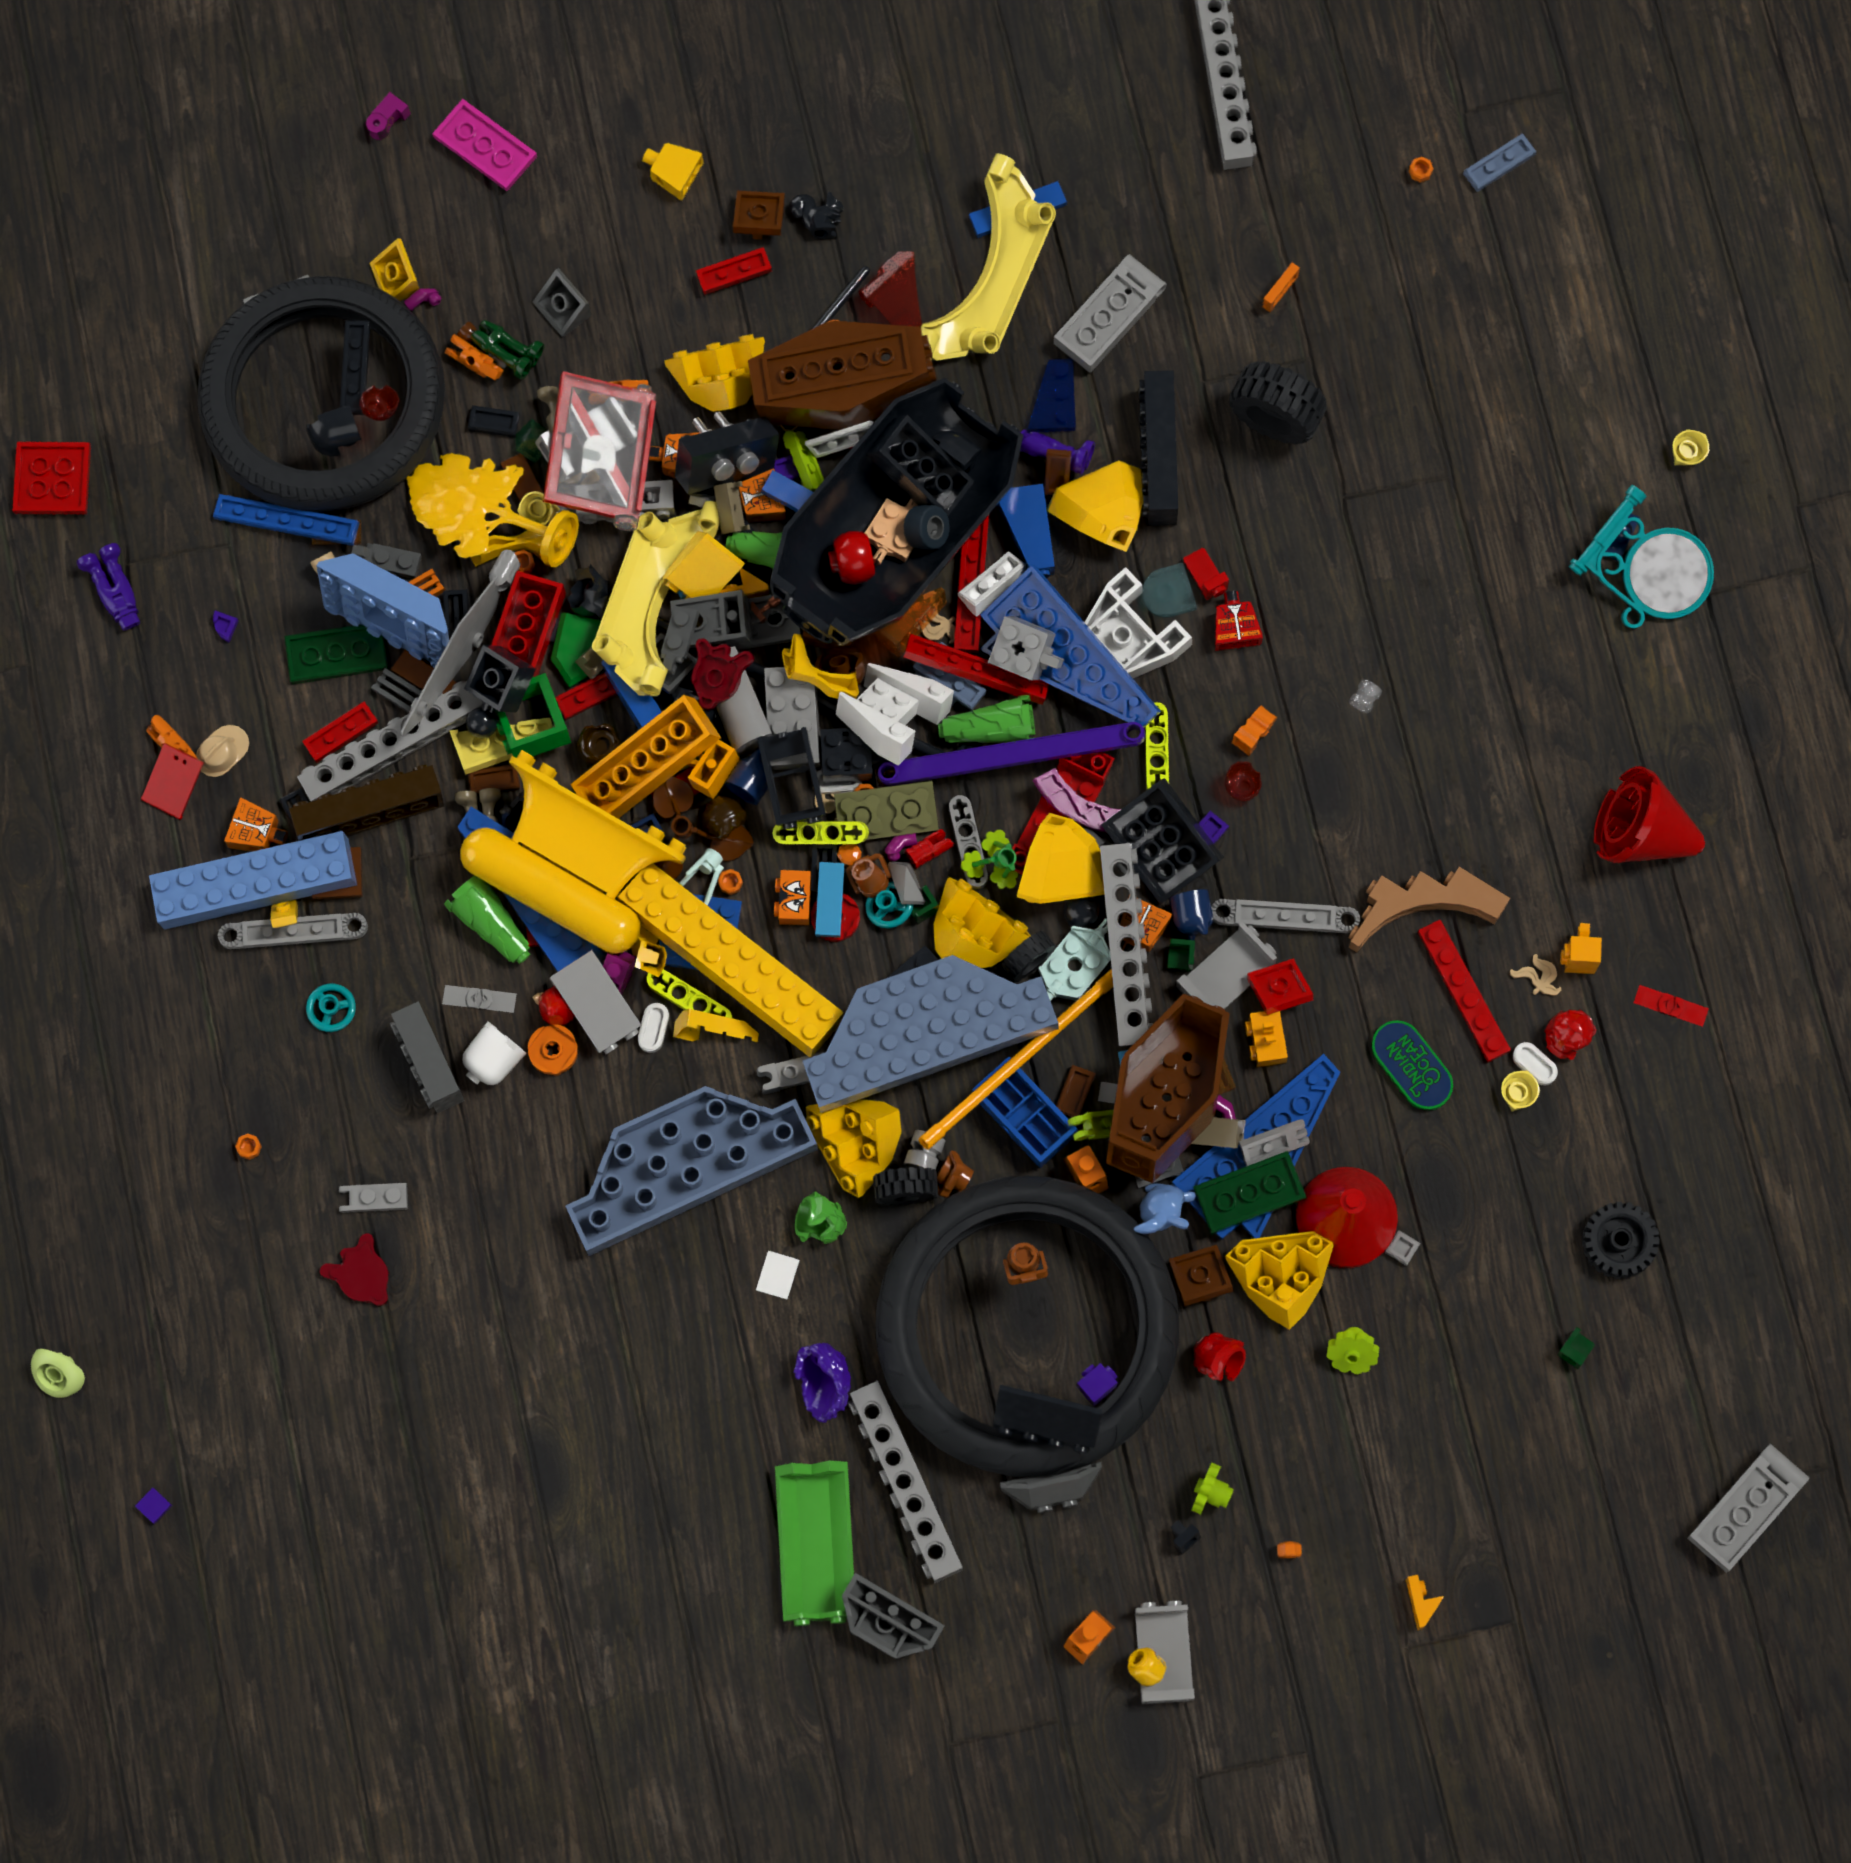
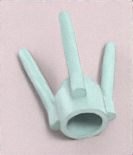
[679,848,724,906]

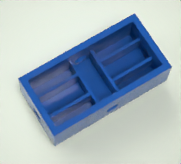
[972,1057,1078,1168]

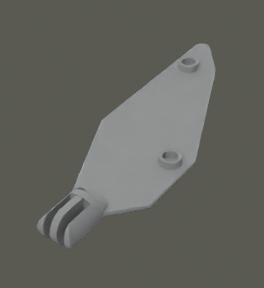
[400,549,520,737]

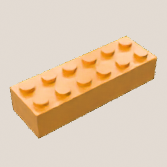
[570,695,721,818]

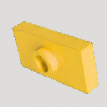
[271,899,298,928]

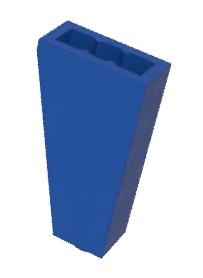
[997,484,1055,578]
[601,660,662,730]

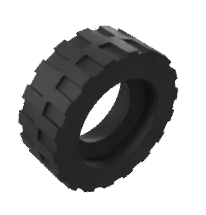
[1001,930,1056,982]

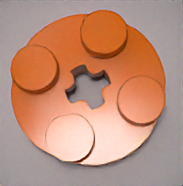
[528,1025,578,1076]

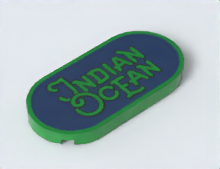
[1372,1020,1453,1110]

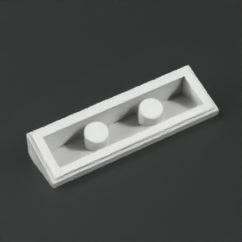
[805,421,874,458]
[958,551,1026,617]

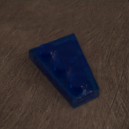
[1027,359,1076,432]

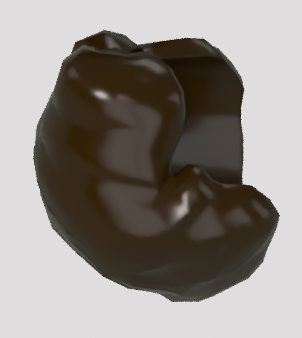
[576,723,621,766]
[701,796,747,839]

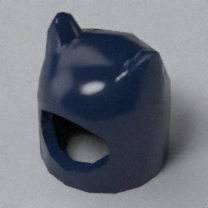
[724,749,768,805]
[1169,889,1213,940]

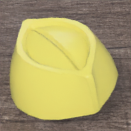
[1673,430,1709,466]
[518,491,560,525]
[1501,1070,1539,1112]

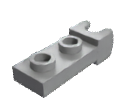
[757,1052,824,1095]

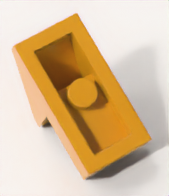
[719,568,769,598]
[1406,1575,1444,1630]

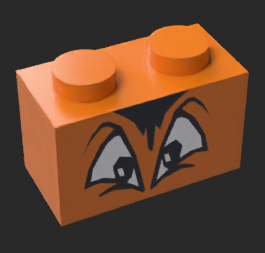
[774,870,811,925]

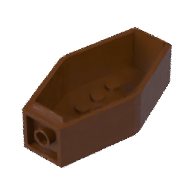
[748,321,937,430]
[1106,994,1230,1183]

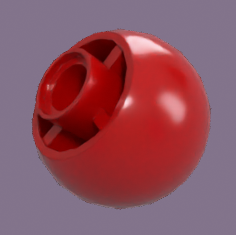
[828,531,875,585]

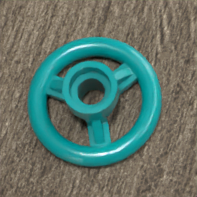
[866,881,913,929]
[306,983,356,1032]

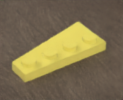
[449,718,553,775]

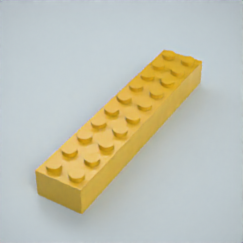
[618,864,844,1058]

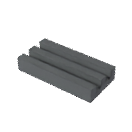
[371,668,422,713]

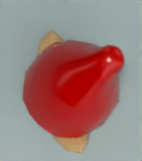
[532,986,575,1026]

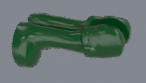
[470,320,545,380]

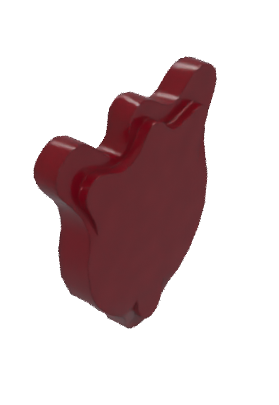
[692,638,754,710]
[320,1233,389,1306]

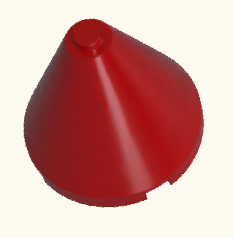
[1594,766,1705,863]
[1296,1167,1398,1268]

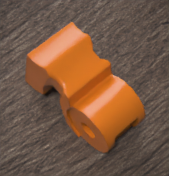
[1232,705,1277,756]

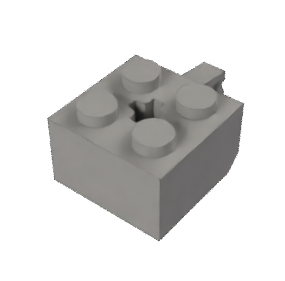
[988,616,1064,681]

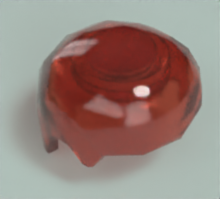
[359,385,400,421]
[1224,761,1262,802]

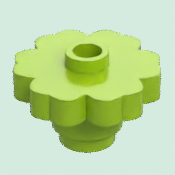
[1327,1327,1379,1374]
[1191,1462,1234,1515]

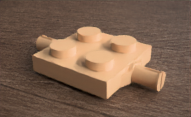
[865,498,918,566]

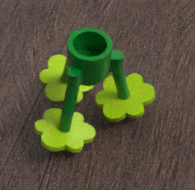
[961,829,1018,889]

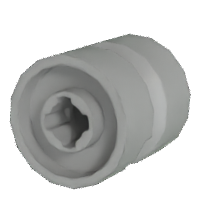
[904,1130,945,1170]

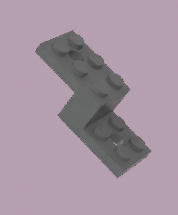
[670,590,803,650]

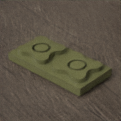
[834,781,939,840]

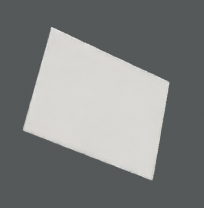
[756,1251,799,1299]

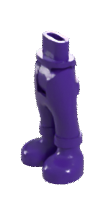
[1020,430,1095,475]
[76,543,140,631]

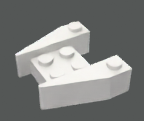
[1084,567,1192,678]
[836,663,954,766]

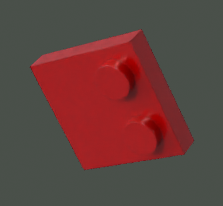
[1247,958,1313,1015]

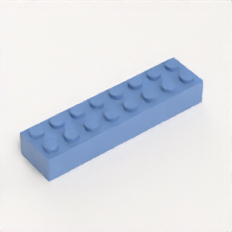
[149,831,357,930]

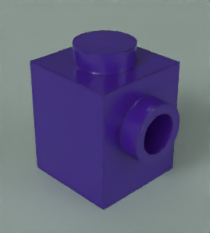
[1076,1363,1118,1406]

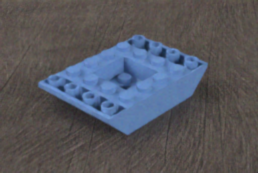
[316,554,449,668]

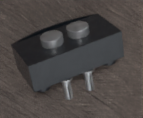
[675,412,779,497]

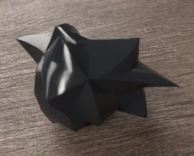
[567,564,610,619]

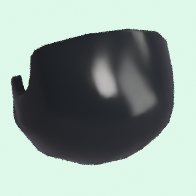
[1064,896,1103,929]

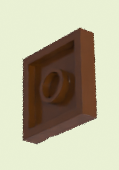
[733,190,785,239]
[1169,1245,1233,1306]

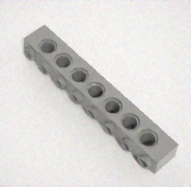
[1194,0,1257,170]
[297,681,483,802]
[1100,843,1153,1047]
[848,1381,963,1583]

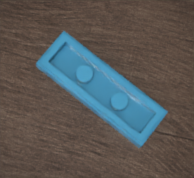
[815,862,845,938]

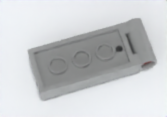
[1054,254,1167,373]
[1687,1444,1810,1573]

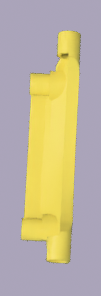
[921,154,1056,360]
[592,501,720,696]

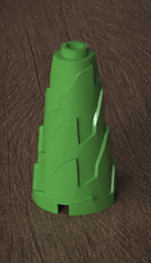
[726,531,782,569]
[938,695,1035,743]
[444,876,531,964]

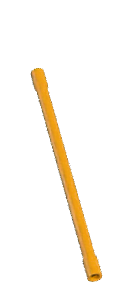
[919,969,1113,1150]

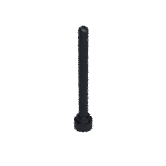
[812,266,870,329]

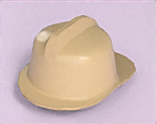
[196,725,249,777]

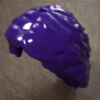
[793,1343,851,1423]

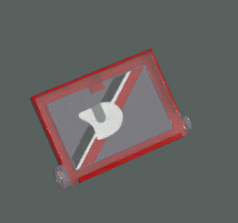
[543,371,656,531]

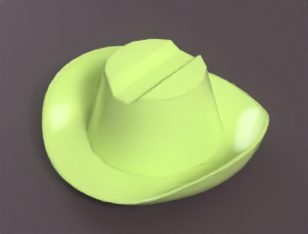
[31,1349,85,1398]

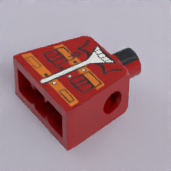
[1215,591,1263,651]

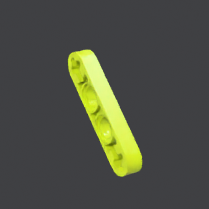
[1145,702,1169,790]
[772,821,869,844]
[647,969,732,1018]

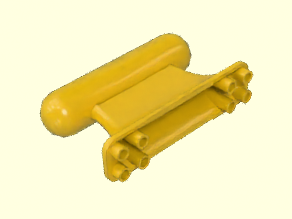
[460,750,687,954]

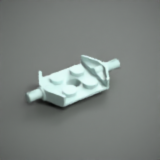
[1038,918,1111,1001]

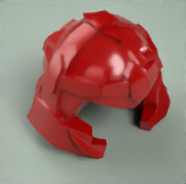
[1544,1009,1597,1060]
[1193,1332,1246,1381]

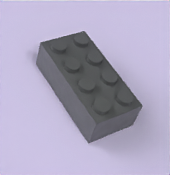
[390,1001,465,1113]

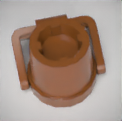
[846,853,892,898]
[937,1150,974,1198]
[1003,1243,1048,1285]

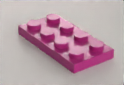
[433,99,537,191]

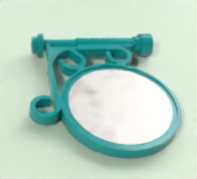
[1569,485,1714,628]

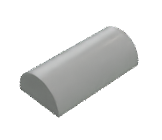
[715,646,772,757]

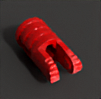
[905,829,954,869]

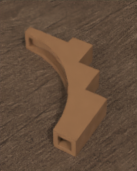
[1348,867,1510,953]

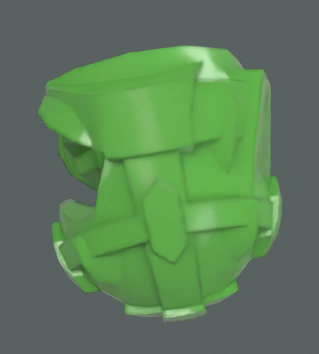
[795,1191,847,1244]

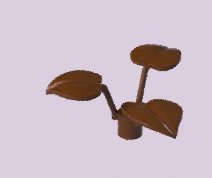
[653,776,754,880]

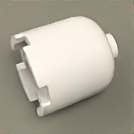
[462,1022,526,1085]

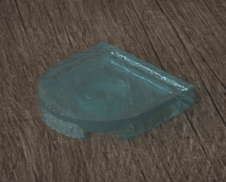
[1142,562,1197,617]

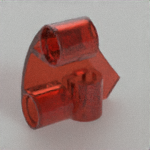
[858,251,922,328]

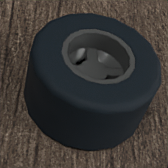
[904,505,950,550]

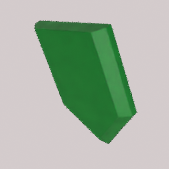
[551,613,601,688]

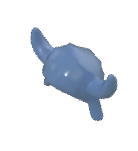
[1134,1183,1196,1234]

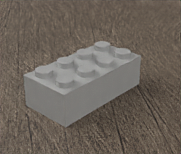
[764,665,822,770]

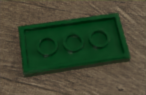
[284,624,388,685]
[1193,1151,1306,1235]

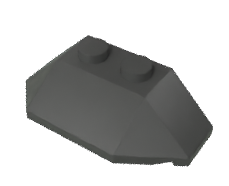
[1000,1462,1102,1513]
[842,1573,945,1659]

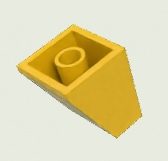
[662,531,745,599]

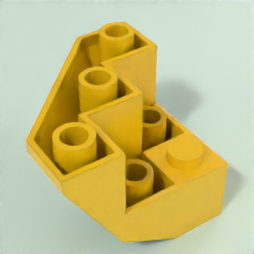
[664,334,765,412]
[1047,460,1143,552]
[1017,813,1105,904]
[933,877,1031,968]
[806,1099,902,1198]
[1225,1231,1333,1330]

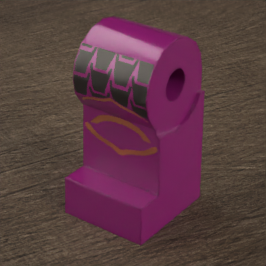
[366,92,411,140]

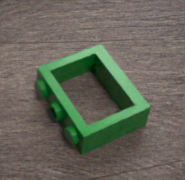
[494,673,571,758]

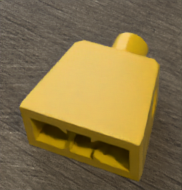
[642,143,703,200]

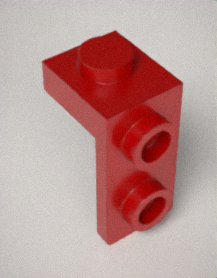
[1183,548,1229,600]

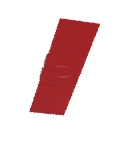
[1634,985,1709,1027]

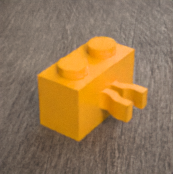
[687,740,740,799]
[1560,923,1602,974]
[1245,1011,1288,1067]

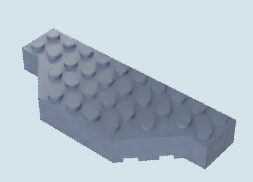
[803,955,1059,1113]
[566,1086,818,1256]

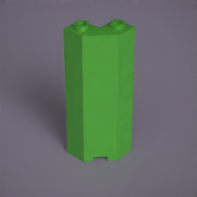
[775,1461,854,1626]

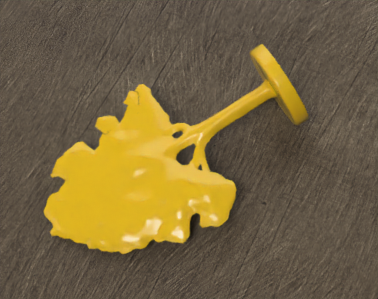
[406,453,579,567]

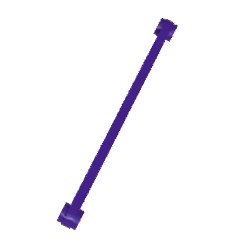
[878,722,1145,786]

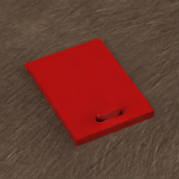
[141,743,204,820]

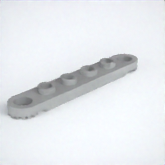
[1211,899,1360,933]
[218,913,368,949]

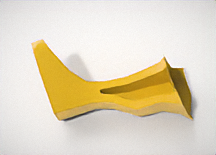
[471,530,543,566]
[782,634,859,699]
[631,925,667,977]

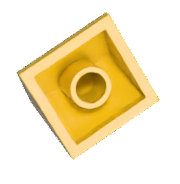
[370,239,419,301]

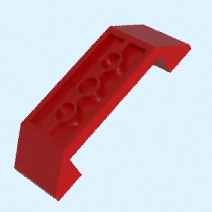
[1012,752,1115,875]

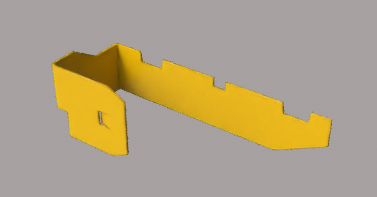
[673,1009,759,1042]

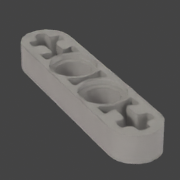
[949,795,988,890]

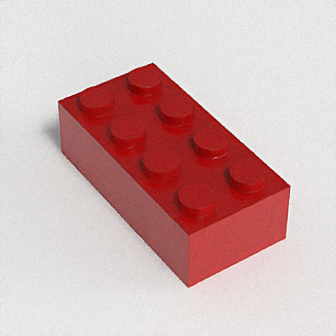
[492,571,566,677]

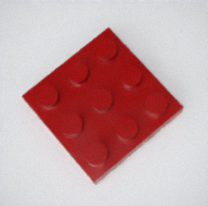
[13,442,91,514]

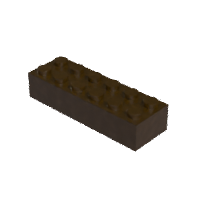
[289,765,444,841]

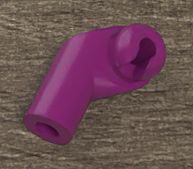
[404,288,441,311]
[885,833,917,861]
[1216,1095,1236,1119]

